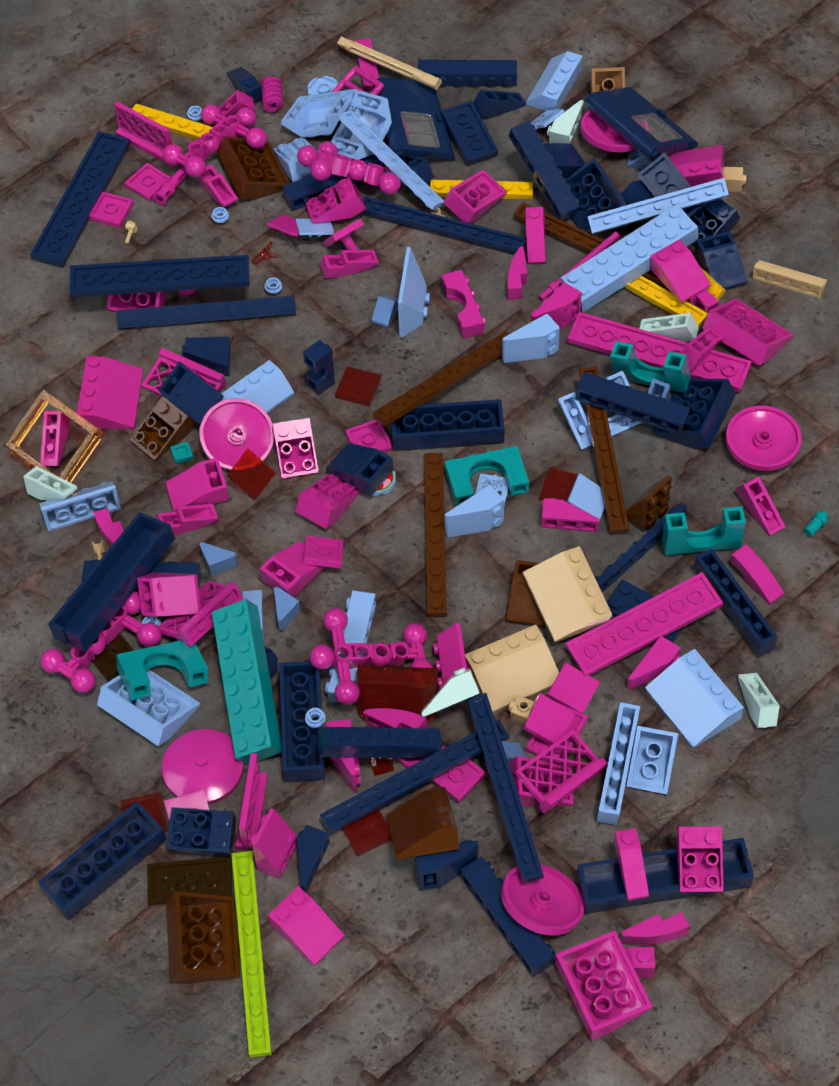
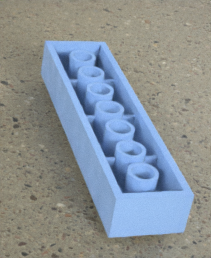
[561,204,698,313]

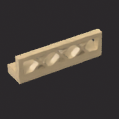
[752,260,827,298]

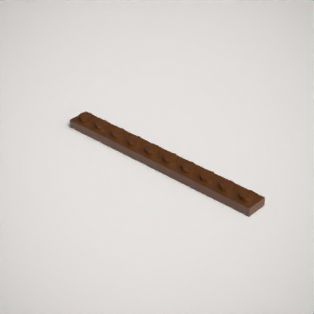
[513,202,666,289]
[373,331,509,427]
[579,366,629,534]
[424,453,447,617]

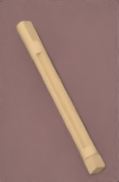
[337,37,442,90]

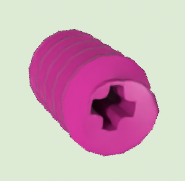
[261,77,284,113]

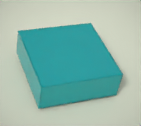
[170,441,194,465]

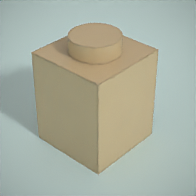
[724,167,746,192]

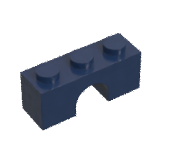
[303,340,335,396]

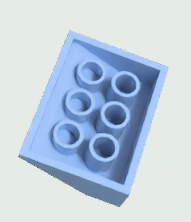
[645,649,744,749]
[97,669,200,747]

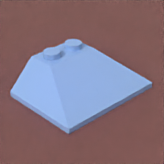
[281,89,357,138]
[331,90,392,160]
[398,247,430,337]
[557,371,642,450]

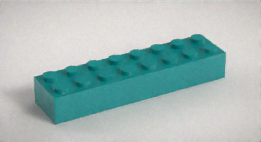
[212,599,282,765]

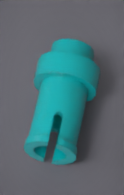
[803,510,829,537]

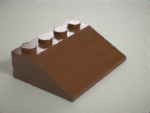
[217,137,290,199]
[387,787,459,860]
[166,891,240,983]

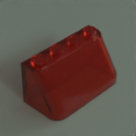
[357,665,439,722]

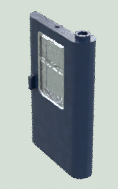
[373,77,455,160]
[584,87,698,162]

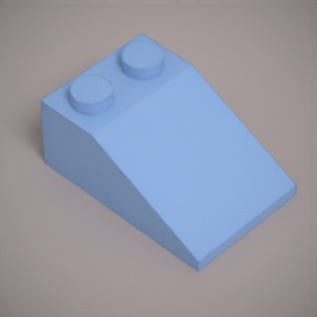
[502,314,560,363]
[445,485,504,538]
[626,726,679,794]

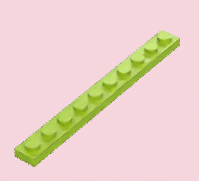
[232,851,272,1058]

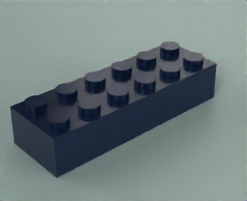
[391,399,505,450]
[279,661,325,782]
[38,801,167,920]

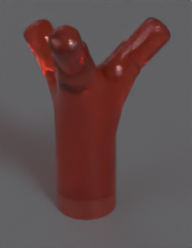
[251,241,276,265]

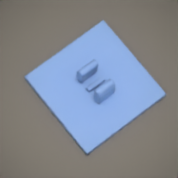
[296,219,334,237]
[567,473,605,521]

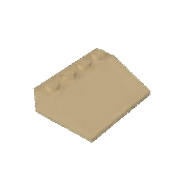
[522,546,612,642]
[465,625,559,713]

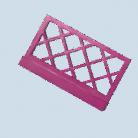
[114,101,172,164]
[141,348,227,397]
[158,581,243,647]
[514,730,608,814]
[235,753,268,851]

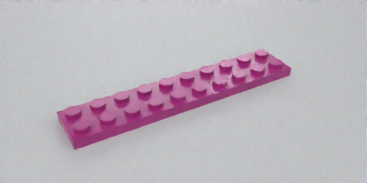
[567,312,752,393]

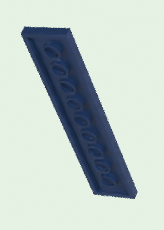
[30,131,130,266]
[70,255,250,297]

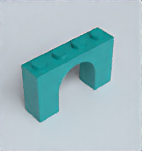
[610,341,691,393]
[445,446,529,507]
[662,506,746,556]
[116,640,208,700]

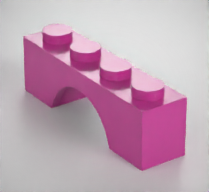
[442,270,486,339]

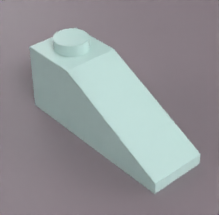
[547,100,584,144]
[639,313,699,342]
[23,466,77,500]
[422,667,479,717]
[738,673,780,728]

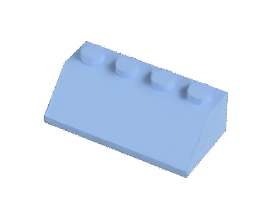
[526,51,583,111]
[220,360,294,413]
[39,481,121,531]

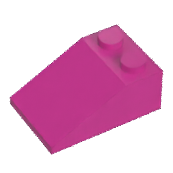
[443,169,507,223]
[650,239,711,303]
[509,756,574,806]
[268,886,345,966]

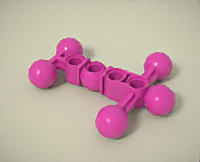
[163,104,267,178]
[297,141,401,195]
[40,591,162,693]
[309,608,434,705]

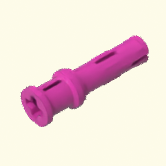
[153,165,188,205]

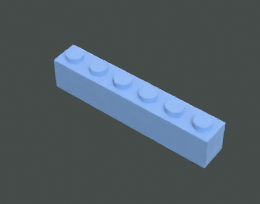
[325,590,376,705]
[597,702,640,826]

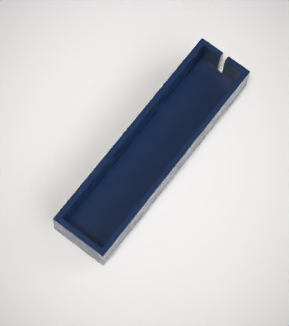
[48,512,175,652]
[577,838,754,914]

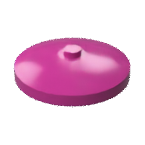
[580,110,648,152]
[199,398,274,472]
[726,406,802,471]
[162,729,244,805]
[501,864,585,936]

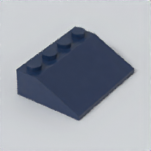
[565,158,629,235]
[653,379,736,449]

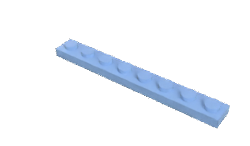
[338,110,444,210]
[588,178,729,234]

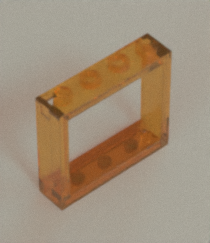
[5,390,105,483]

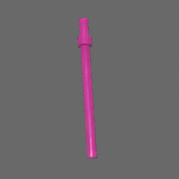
[538,232,620,301]

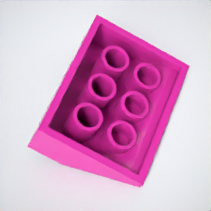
[665,145,725,187]
[702,298,794,365]
[76,356,143,430]
[555,931,653,1041]

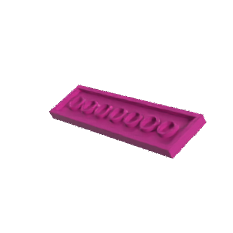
[565,572,723,676]

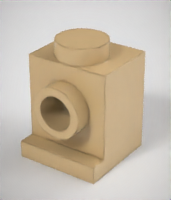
[508,696,534,724]

